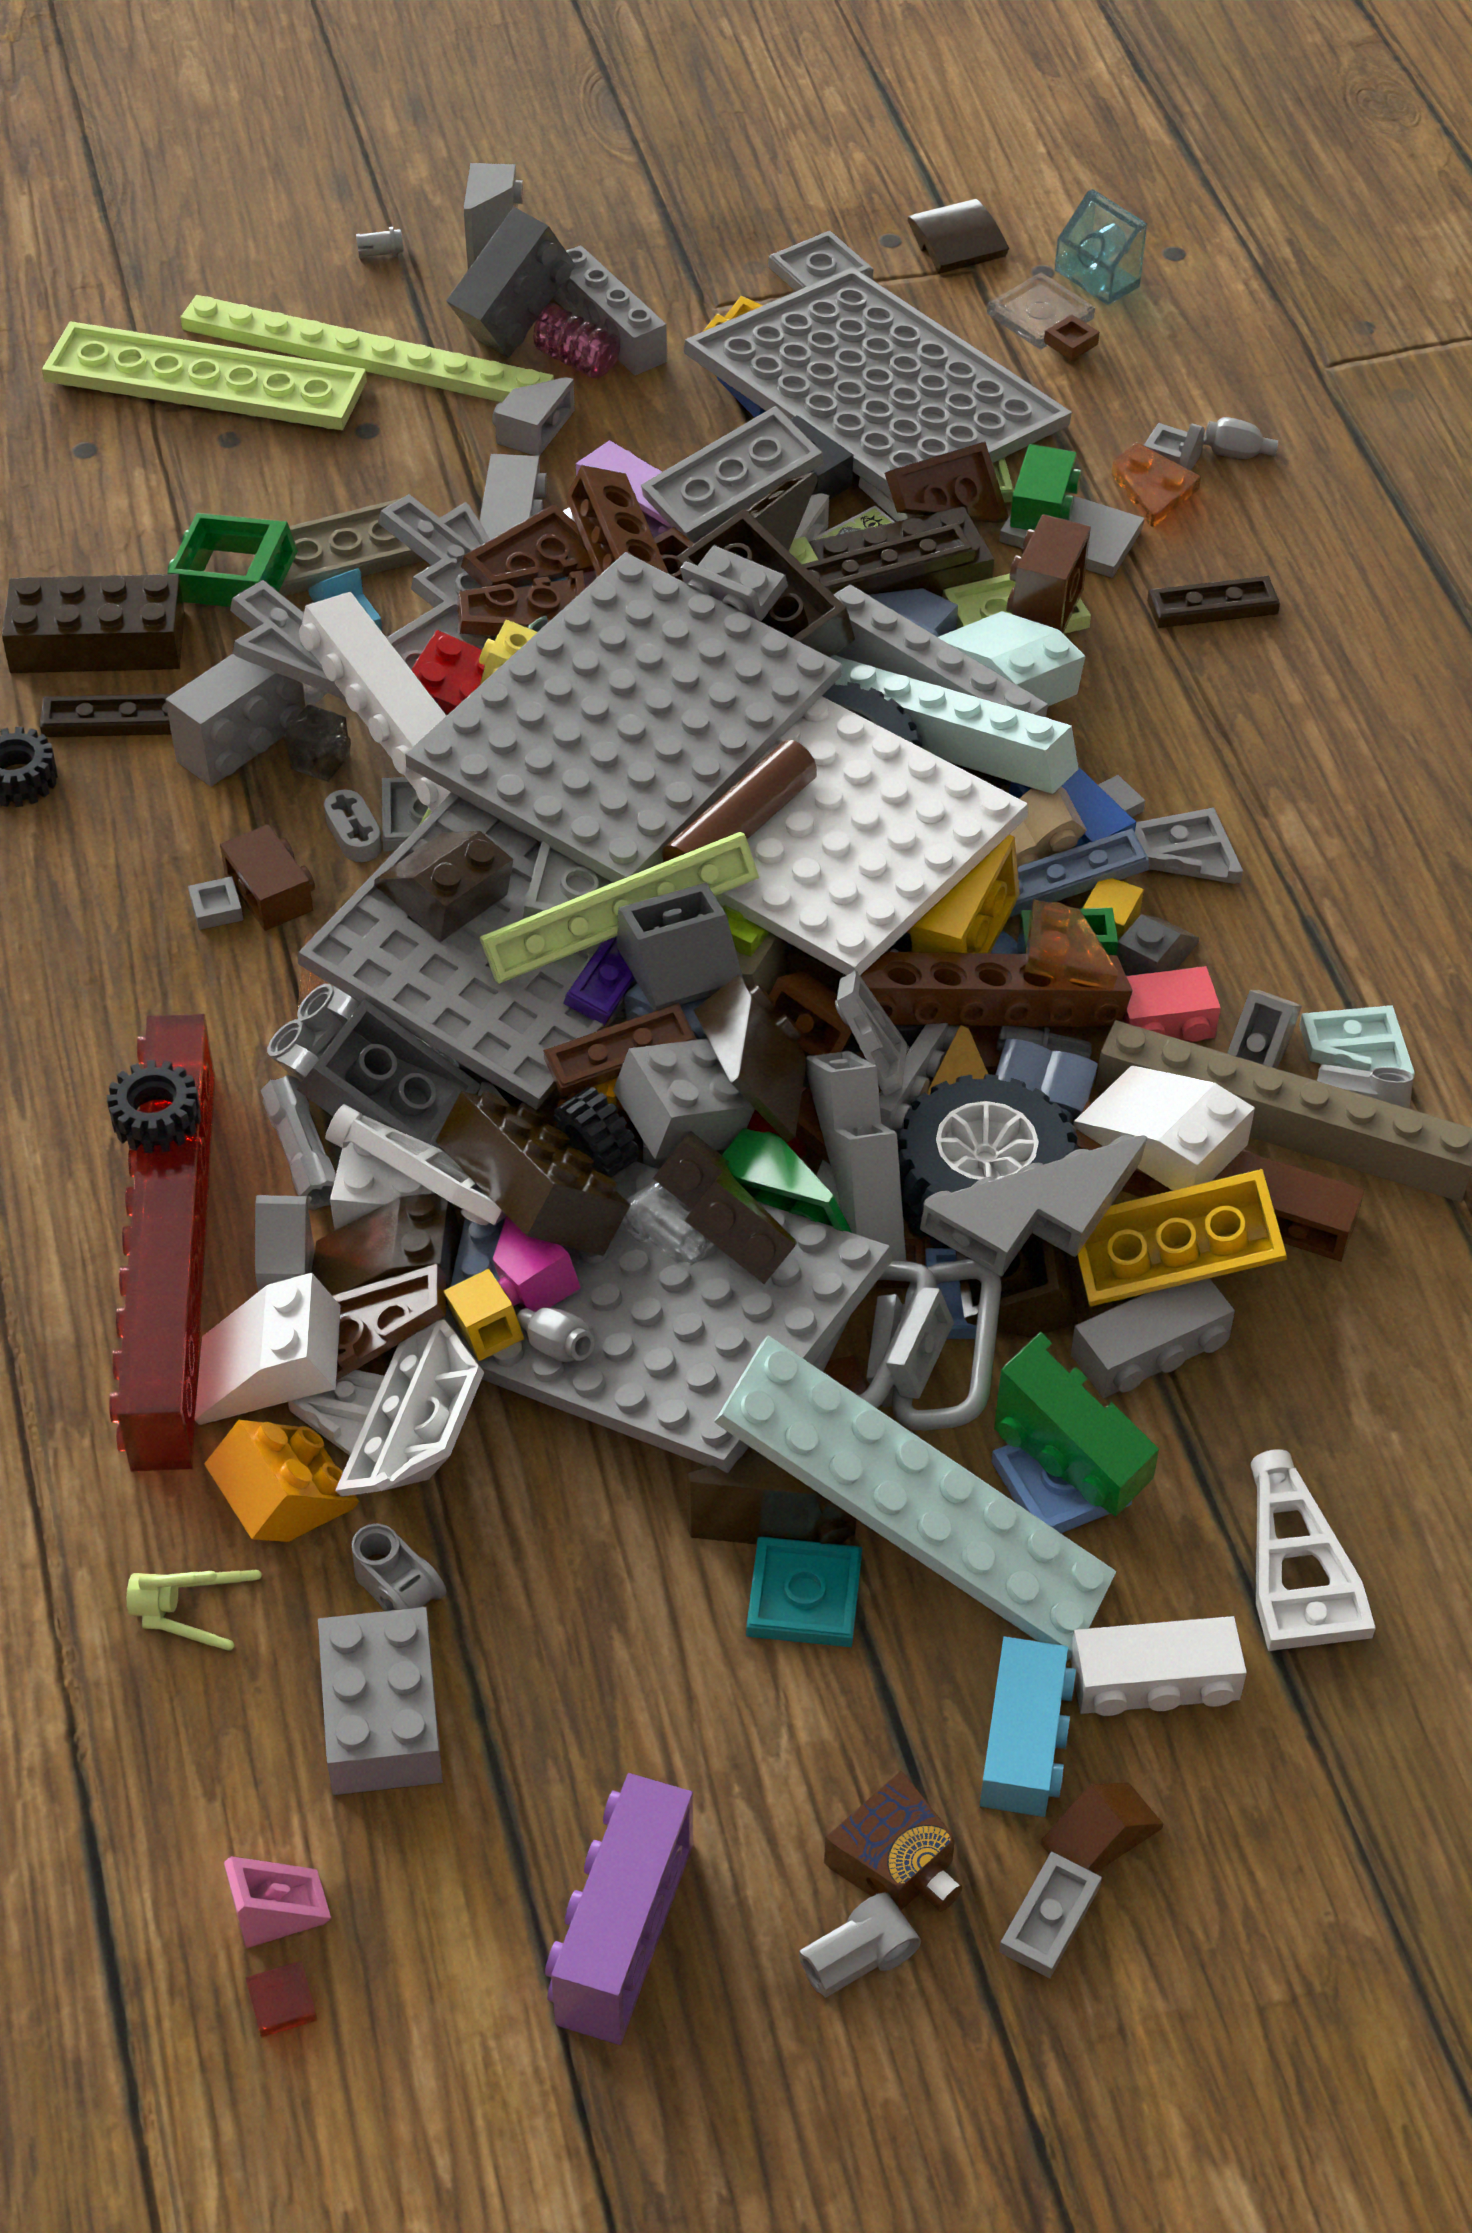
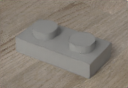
[999,1851,1102,1978]

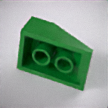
[722,1128,852,1233]

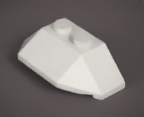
[335,1320,484,1496]

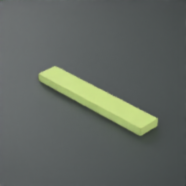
[479,832,759,984]

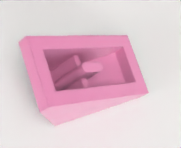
[224,1856,331,1948]

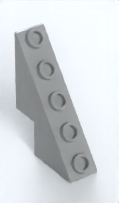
[805,1051,906,1261]
[920,1134,1148,1276]

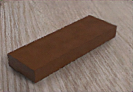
[543,1003,697,1097]

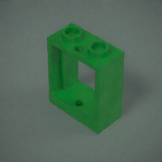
[167,513,298,607]

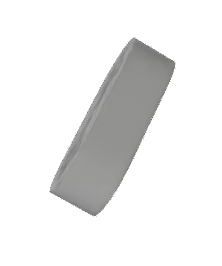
[324,789,382,862]

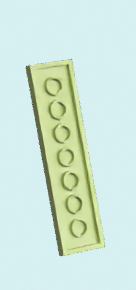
[42,321,367,430]

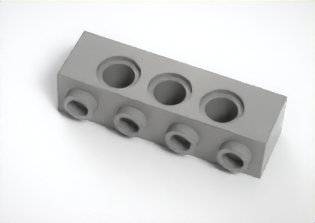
[553,245,667,375]

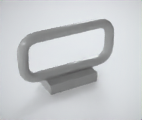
[867,1259,1002,1431]
[813,1261,954,1408]

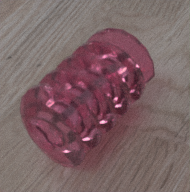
[533,303,620,379]

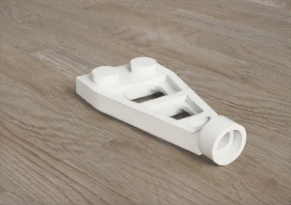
[325,1104,506,1225]
[1251,1450,1376,1651]

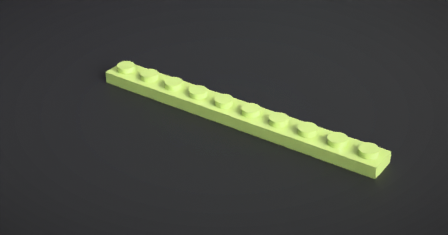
[180,295,554,402]

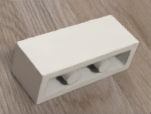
[1070,1616,1247,1716]

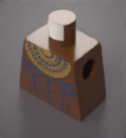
[824,1771,963,1912]

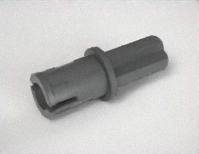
[996,1026,1092,1059]

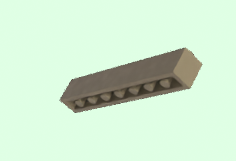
[1095,1020,1472,1202]

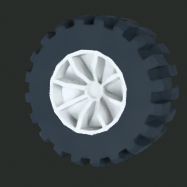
[896,1074,1079,1248]

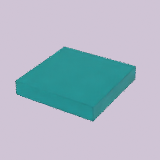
[746,1537,862,1647]

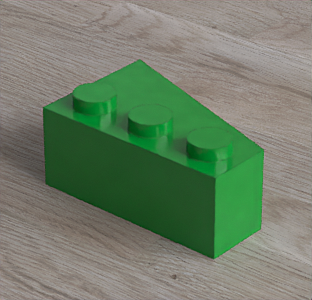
[994,1332,1159,1517]

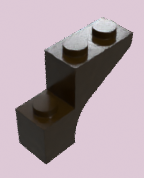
[652,1131,797,1284]

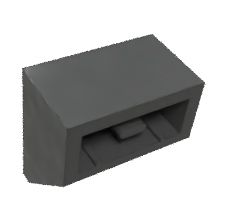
[617,883,743,1011]

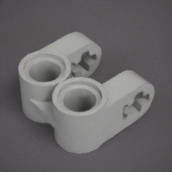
[267,984,361,1083]

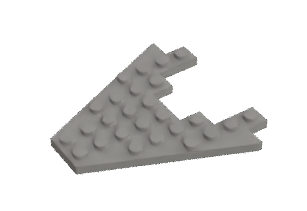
[230,494,519,716]

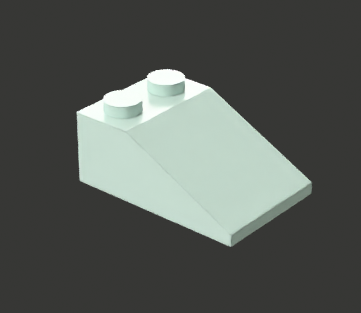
[938,611,1085,706]

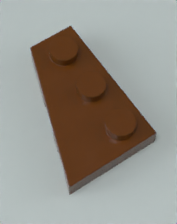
[457,570,585,636]
[333,1264,446,1381]

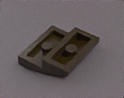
[908,199,1009,274]

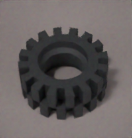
[0,727,58,807]
[107,1060,201,1153]
[553,1087,639,1178]

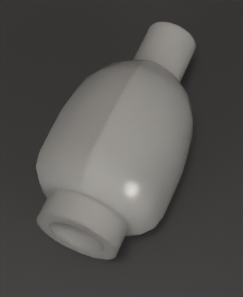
[1203,417,1278,459]
[517,1307,595,1363]

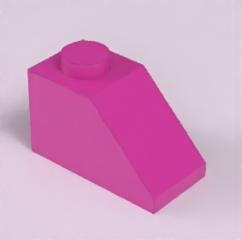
[492,1215,581,1312]

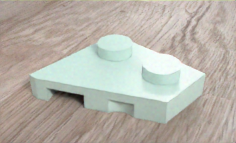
[1299,1005,1415,1079]

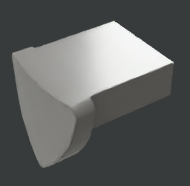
[1142,423,1205,474]

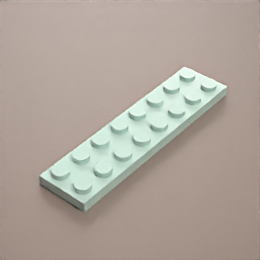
[714,1335,1116,1661]

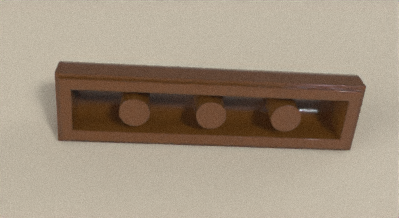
[662,740,817,863]

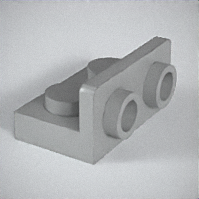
[680,545,788,622]

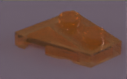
[1025,899,1118,990]

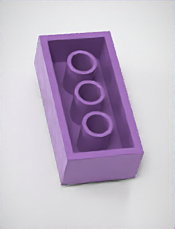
[545,1773,693,2045]

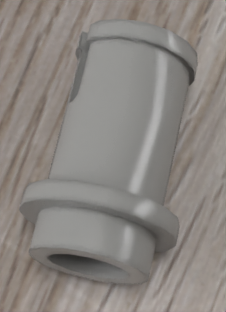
[356,226,404,259]

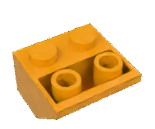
[204,1420,359,1542]

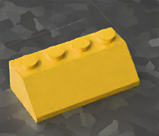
[1077,1169,1287,1307]

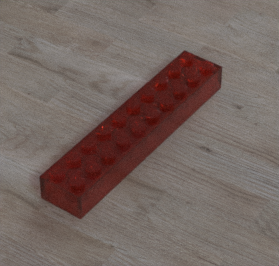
[109,1014,216,1472]

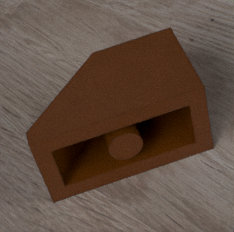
[769,971,853,1056]

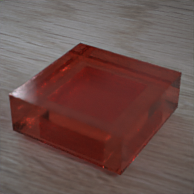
[246,1961,317,2038]

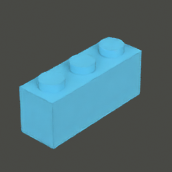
[979,1636,1076,1817]

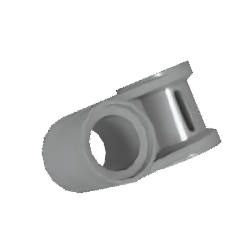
[352,1523,446,1611]

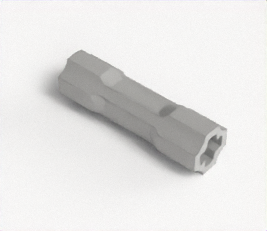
[261,1075,336,1210]

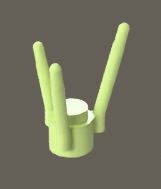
[126,1570,262,1651]

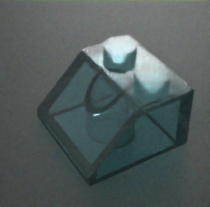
[1054,189,1147,305]

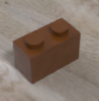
[220,824,315,931]

